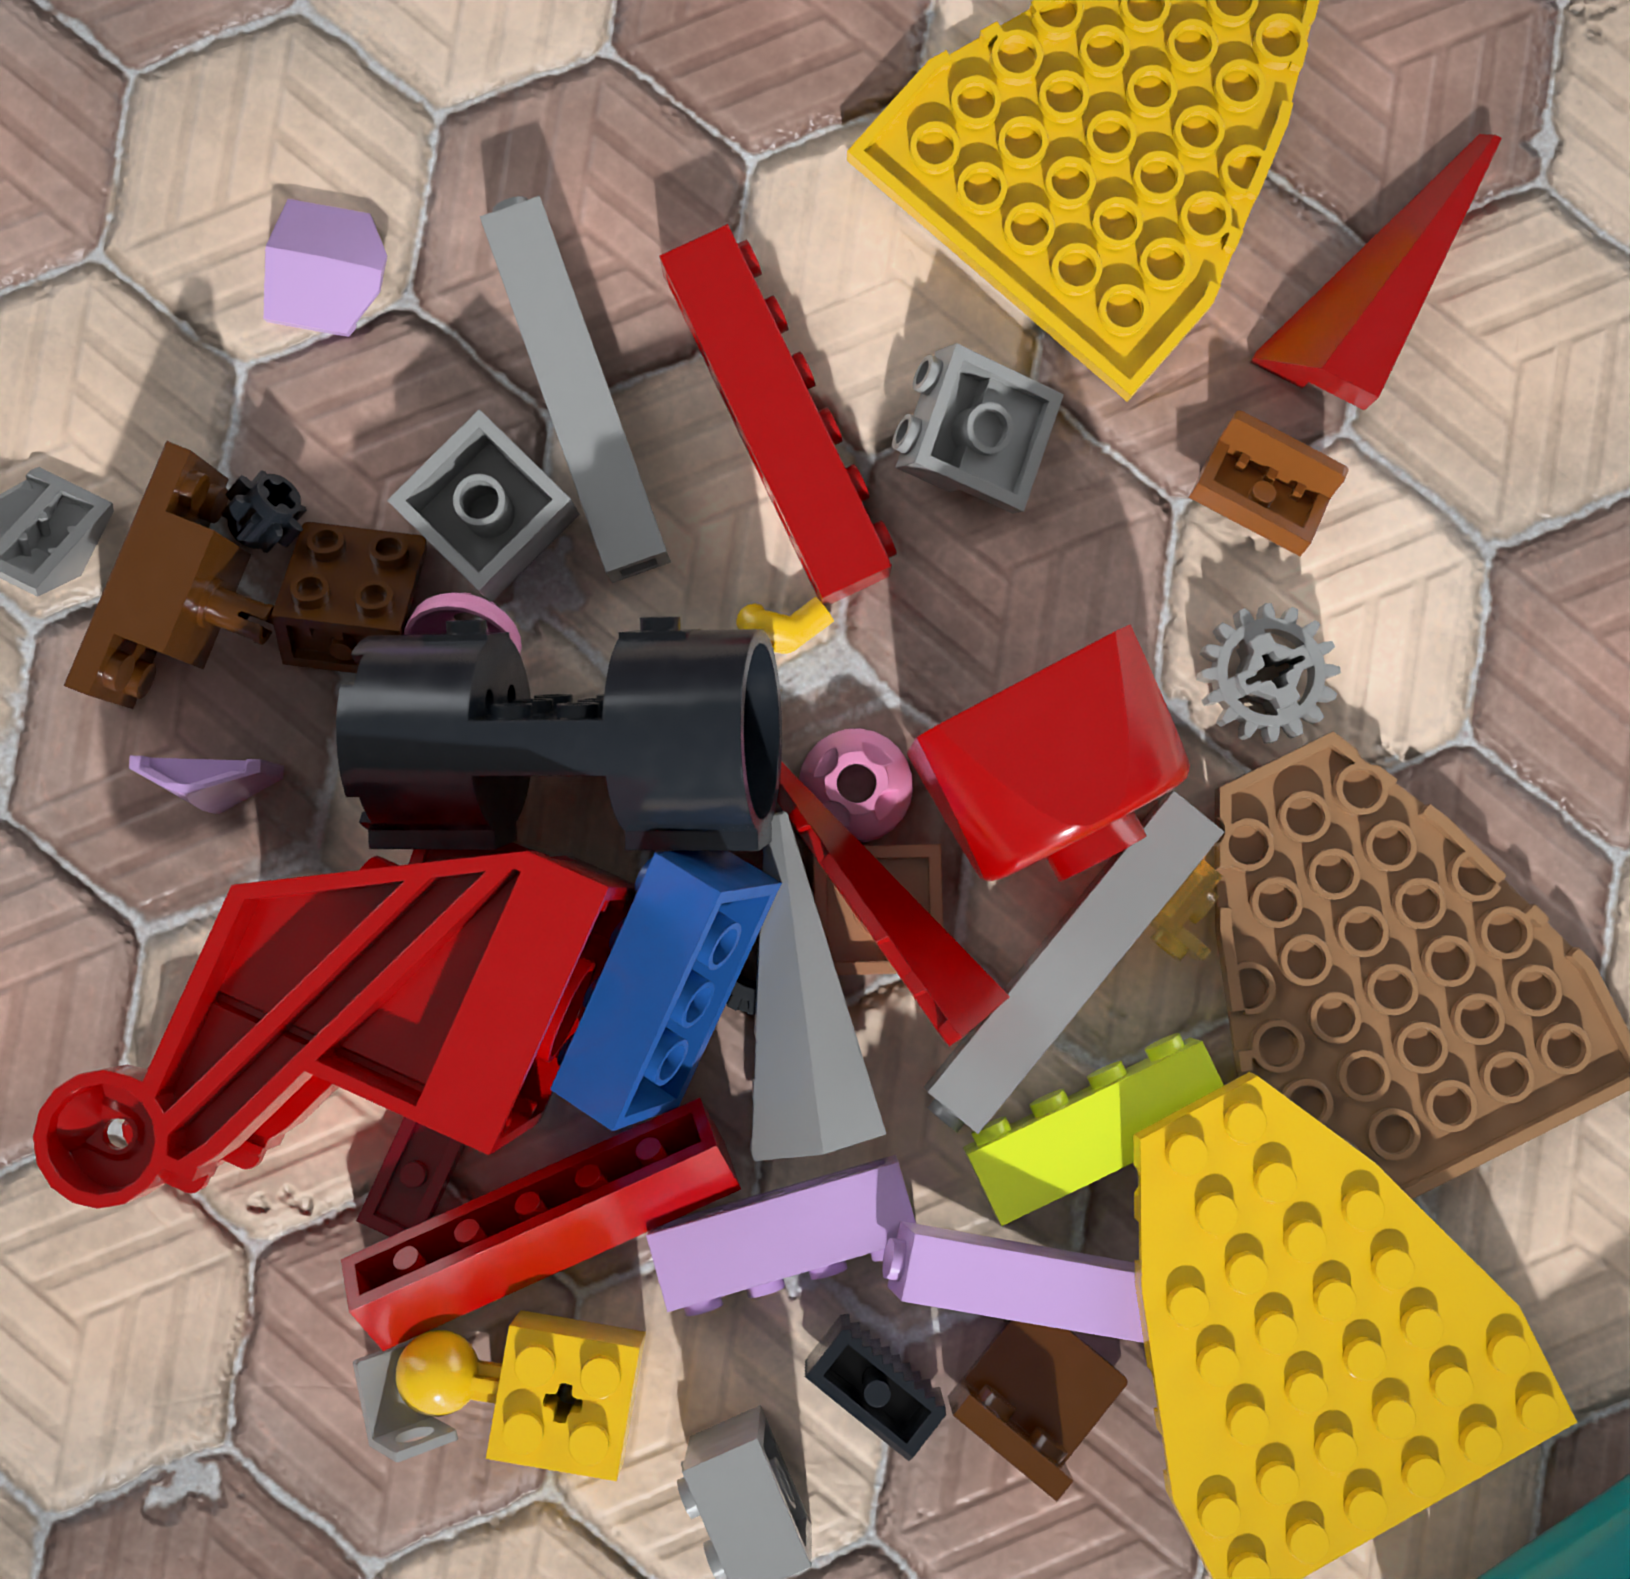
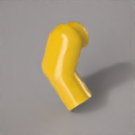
[736,596,834,654]

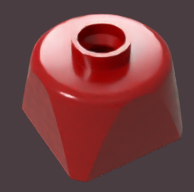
[907,624,1190,882]

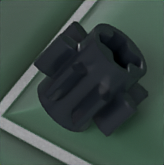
[221,470,307,553]

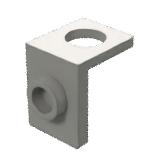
[353,1340,458,1462]

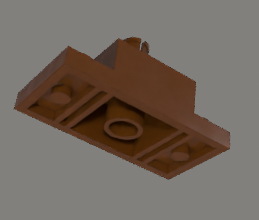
[64,441,274,709]

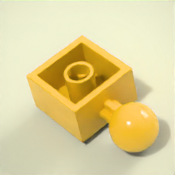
[395,1310,646,1481]

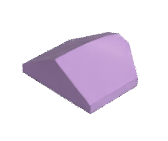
[263,199,388,337]
[129,755,284,814]

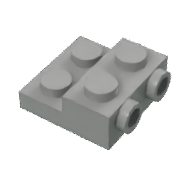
[892,343,1064,514]

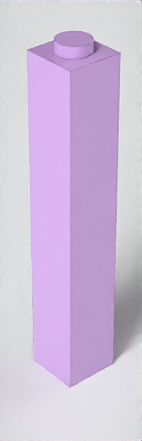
[882,1221,1144,1343]

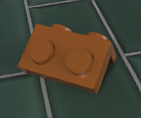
[1188,410,1349,557]

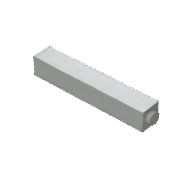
[479,195,671,583]
[924,791,1224,1134]

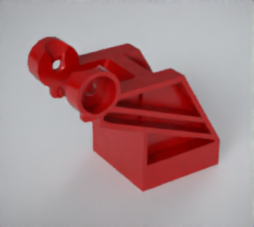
[33,851,637,1209]

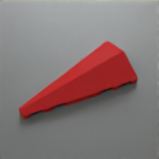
[1250,134,1502,411]
[777,761,1010,1047]

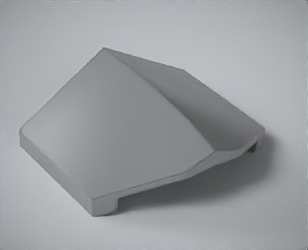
[0,467,114,597]

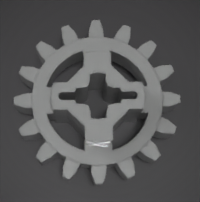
[1196,603,1341,744]

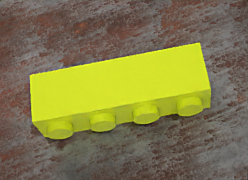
[963,1033,1224,1226]

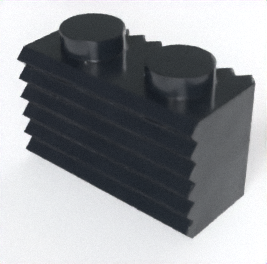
[804,1314,946,1461]

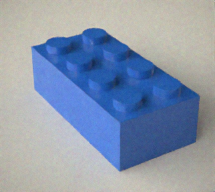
[550,850,782,1131]

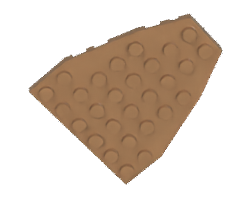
[1215,731,1630,1199]

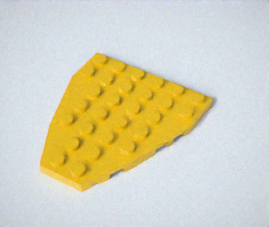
[846,0,1320,402]
[1133,1072,1578,1579]

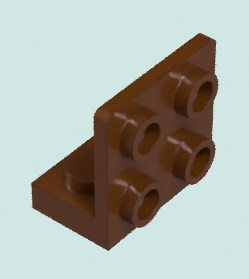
[271,522,428,673]
[947,1320,1128,1502]

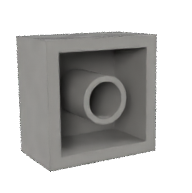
[387,409,580,602]
[677,1405,812,1579]

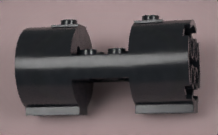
[336,616,782,851]

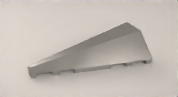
[750,811,886,1161]

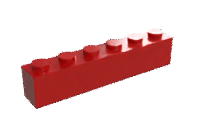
[659,224,897,607]
[341,1098,741,1351]

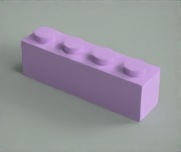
[646,1155,916,1316]

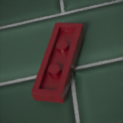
[356,1117,466,1237]

